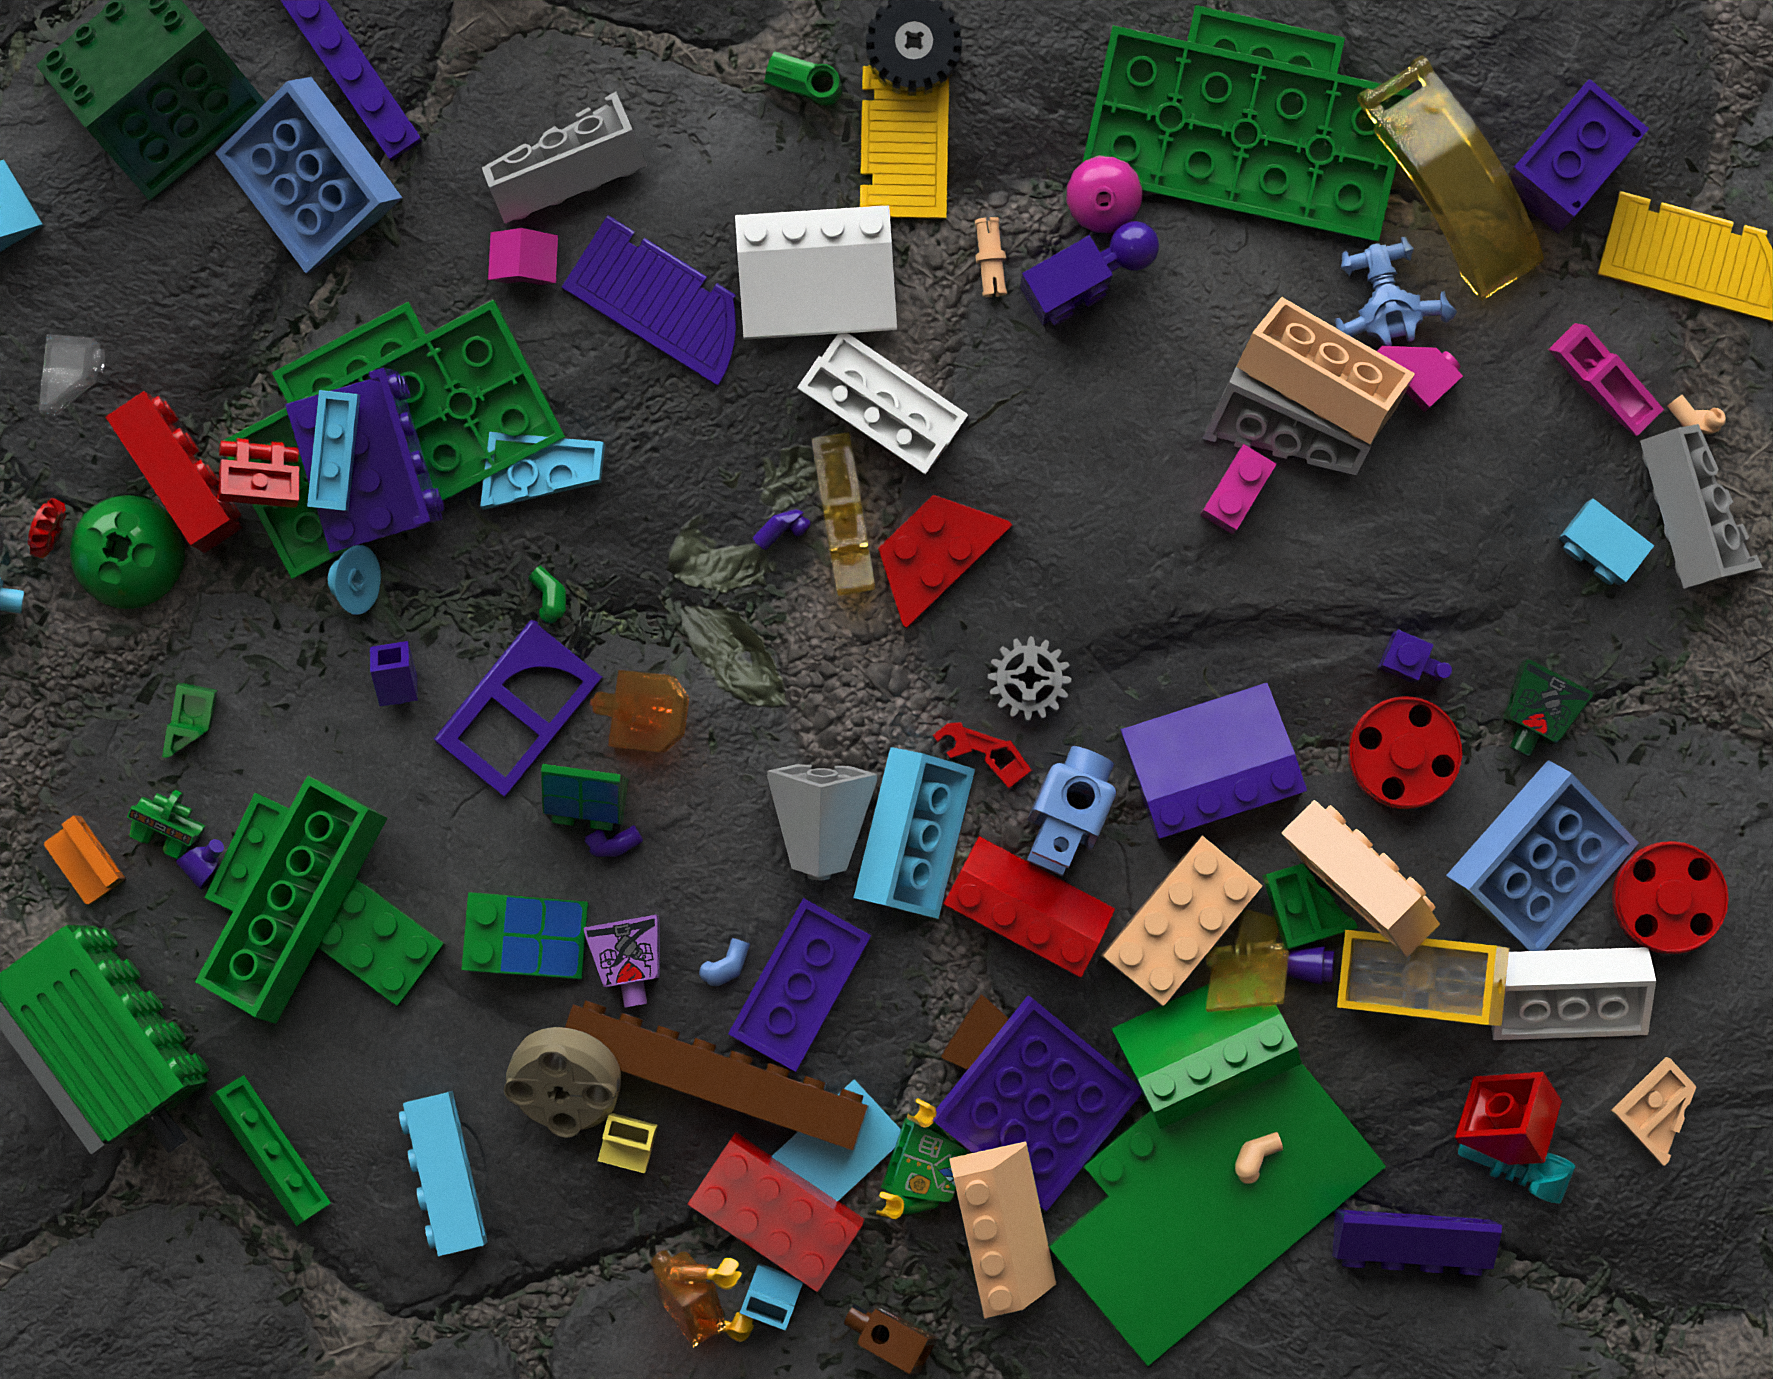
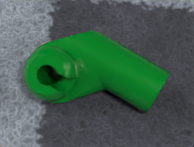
[528,565,566,624]

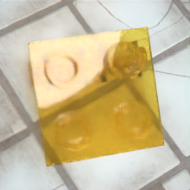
[1206,940,1289,1012]

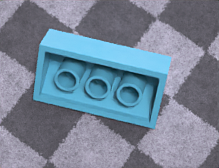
[853,747,975,919]

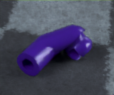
[585,825,644,857]

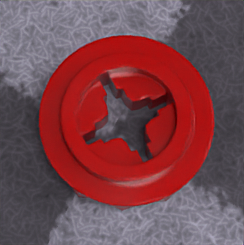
[27,498,66,559]

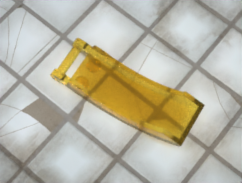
[1357,55,1544,301]

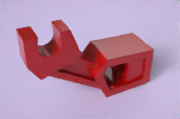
[932,722,1032,789]

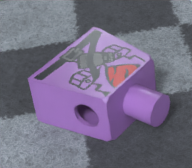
[584,915,660,1008]

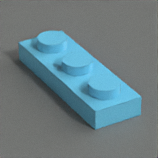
[307,390,361,511]

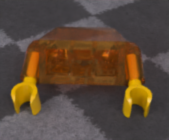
[651,1250,754,1348]

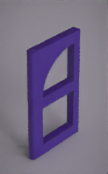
[434,620,603,797]

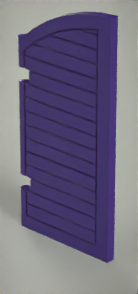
[561,215,736,386]

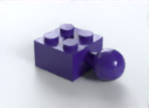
[1020,221,1159,326]

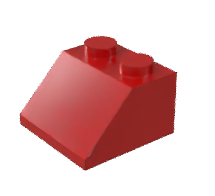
[1455,1072,1562,1165]

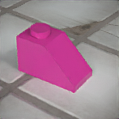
[1377,346,1463,412]

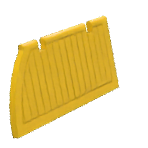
[860,48,949,219]
[1597,191,1773,322]

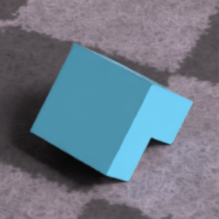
[740,1263,803,1331]

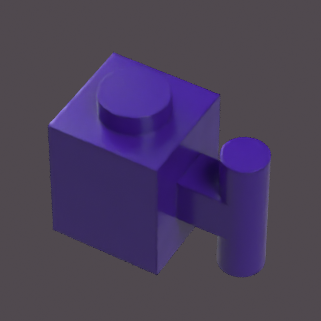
[1377,629,1452,683]

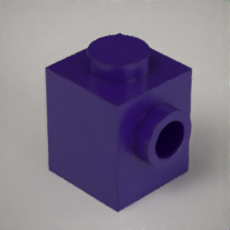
[370,641,418,706]

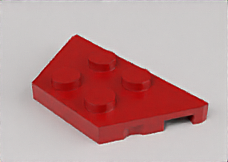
[878,495,1012,629]

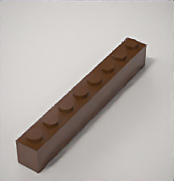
[565,1000,869,1150]

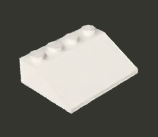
[735,205,897,340]

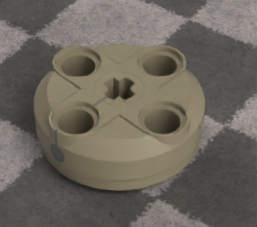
[504,1027,621,1138]

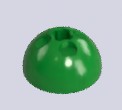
[70,495,185,609]

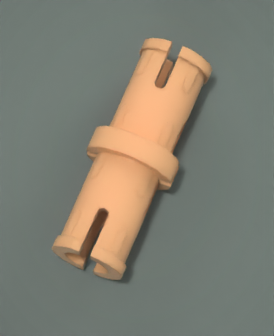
[975,217,1007,297]

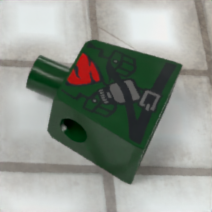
[1503,659,1594,758]

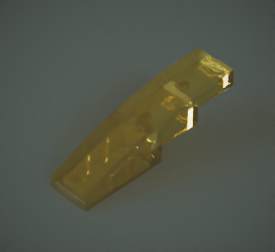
[811,432,876,596]

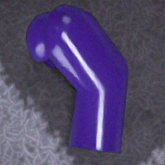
[753,509,811,550]

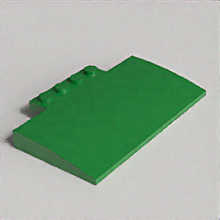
[1082,5,1413,242]
[219,300,565,579]
[1048,1064,1386,1366]

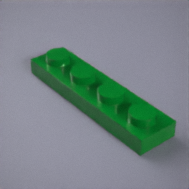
[209,1075,331,1226]

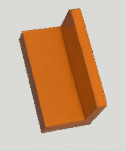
[44,815,126,905]

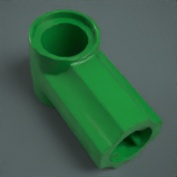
[764,51,843,106]

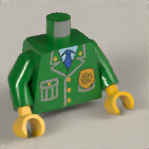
[876,1098,968,1219]

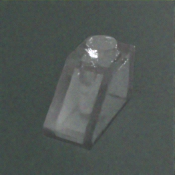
[39,334,105,416]

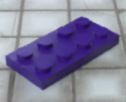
[728,898,871,1072]

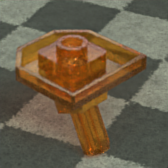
[590,670,689,753]

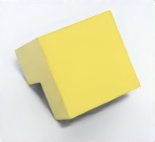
[598,1113,658,1173]

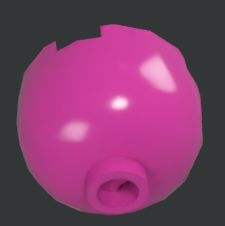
[1066,156,1142,233]

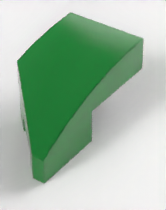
[162,683,218,758]

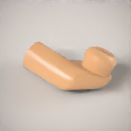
[1667,394,1726,434]

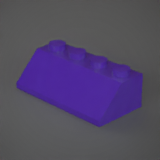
[1332,1209,1502,1275]

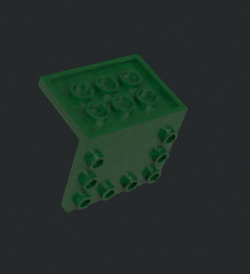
[36,0,266,201]

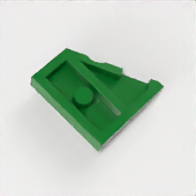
[1262,864,1358,949]

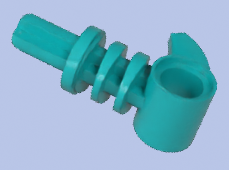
[1458,1144,1575,1203]

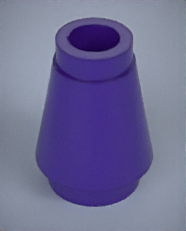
[1278,947,1335,985]

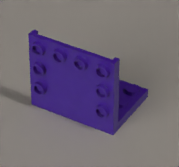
[285,367,444,553]

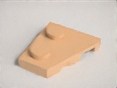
[1611,1057,1696,1166]

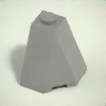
[767,764,877,880]

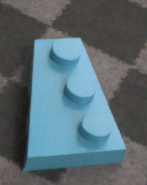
[480,432,605,510]

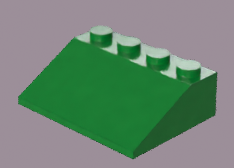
[1111,964,1302,1129]

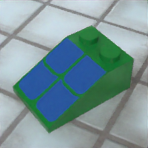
[541,764,629,831]
[461,892,588,979]

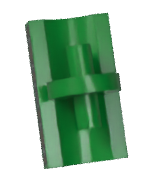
[127,789,206,859]

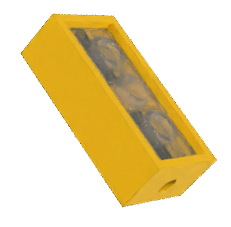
[1337,930,1509,1026]

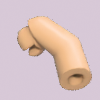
[1235,1132,1283,1184]

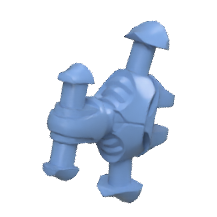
[1335,237,1457,346]

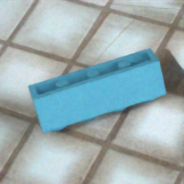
[399,1091,488,1256]

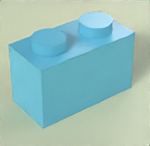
[1558,498,1654,585]

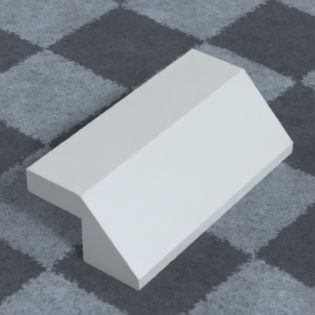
[797,333,968,475]

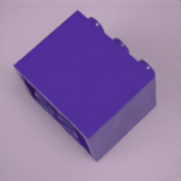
[1500,79,1649,234]

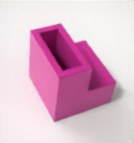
[488,228,558,285]

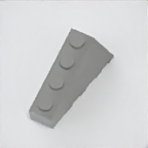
[482,92,647,223]
[1202,359,1374,475]
[1640,424,1762,589]

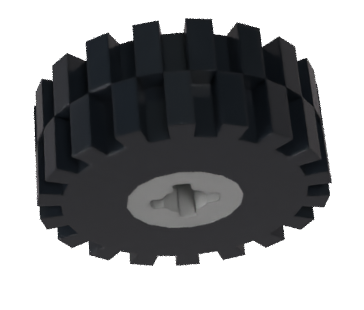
[866,0,962,96]

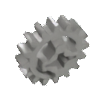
[987,636,1072,721]

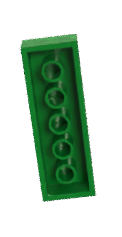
[195,775,388,1024]

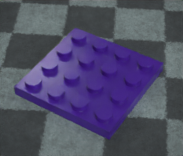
[933,995,1142,1212]

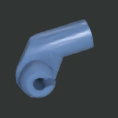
[699,938,750,986]

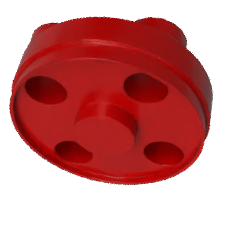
[1348,696,1462,809]
[1612,841,1728,954]

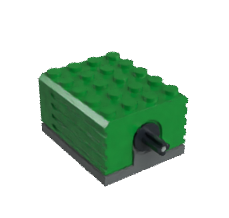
[0,925,209,1155]

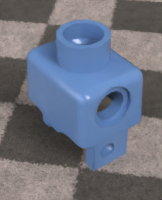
[1027,746,1116,876]

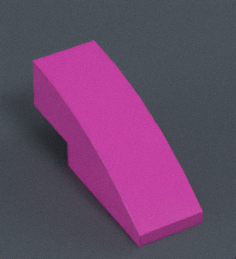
[1548,323,1664,436]

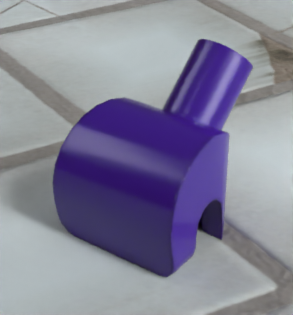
[176,839,224,890]

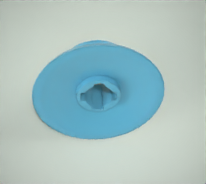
[328,545,381,615]

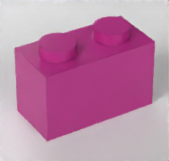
[1200,444,1276,535]

